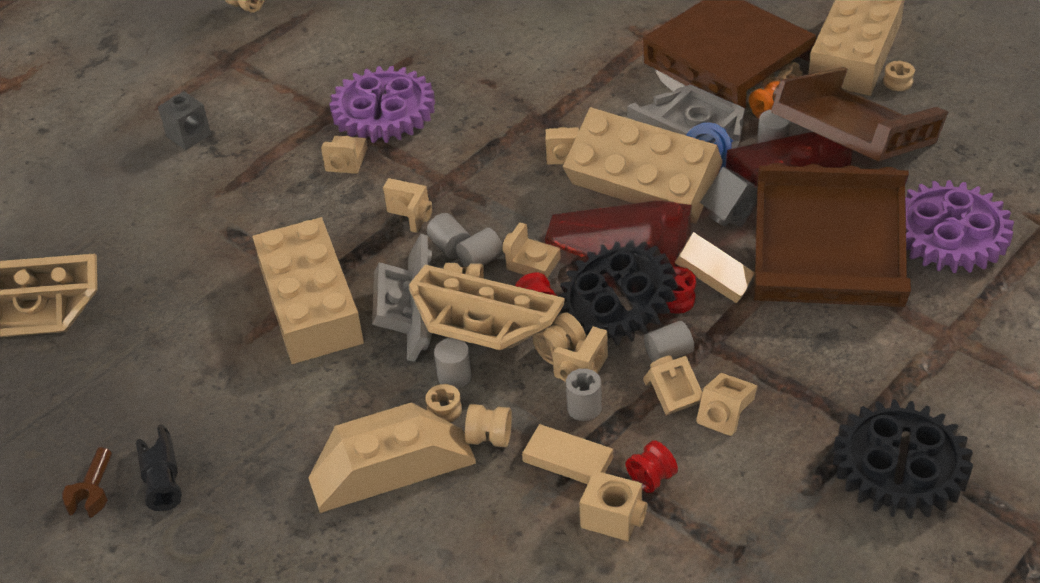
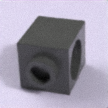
[158,91,211,150]
[700,167,757,227]

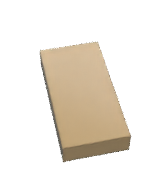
[675,232,755,303]
[522,424,613,484]

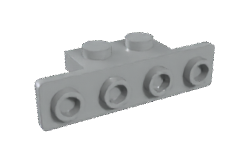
[372,234,432,362]

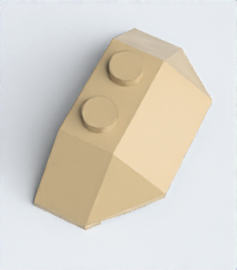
[0,254,98,337]
[409,265,565,350]
[309,402,476,513]

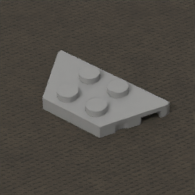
[627,85,745,165]

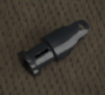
[136,424,182,511]

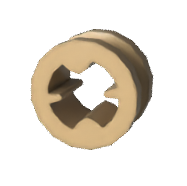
[883,61,915,91]
[425,384,462,422]

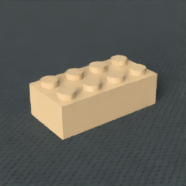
[809,0,904,96]
[562,107,723,223]
[252,217,364,364]

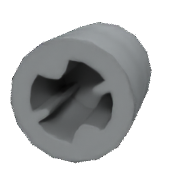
[757,110,790,155]
[426,213,470,259]
[456,227,503,267]
[644,321,694,362]
[434,338,472,389]
[566,368,602,421]

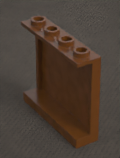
[643,0,816,108]
[771,67,948,161]
[754,163,911,307]

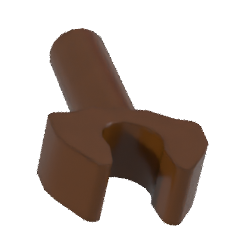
[62,447,112,518]

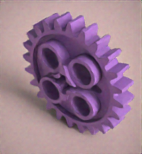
[330,66,435,143]
[905,180,1014,273]

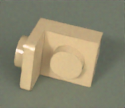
[545,127,579,165]
[321,136,368,174]
[383,178,432,233]
[502,222,561,278]
[553,326,608,382]
[643,356,702,416]
[696,373,757,436]

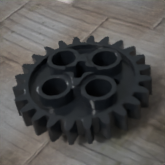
[557,239,678,346]
[833,399,973,519]

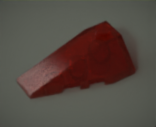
[545,201,692,267]

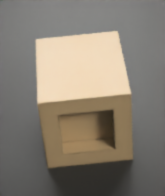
[580,470,647,541]

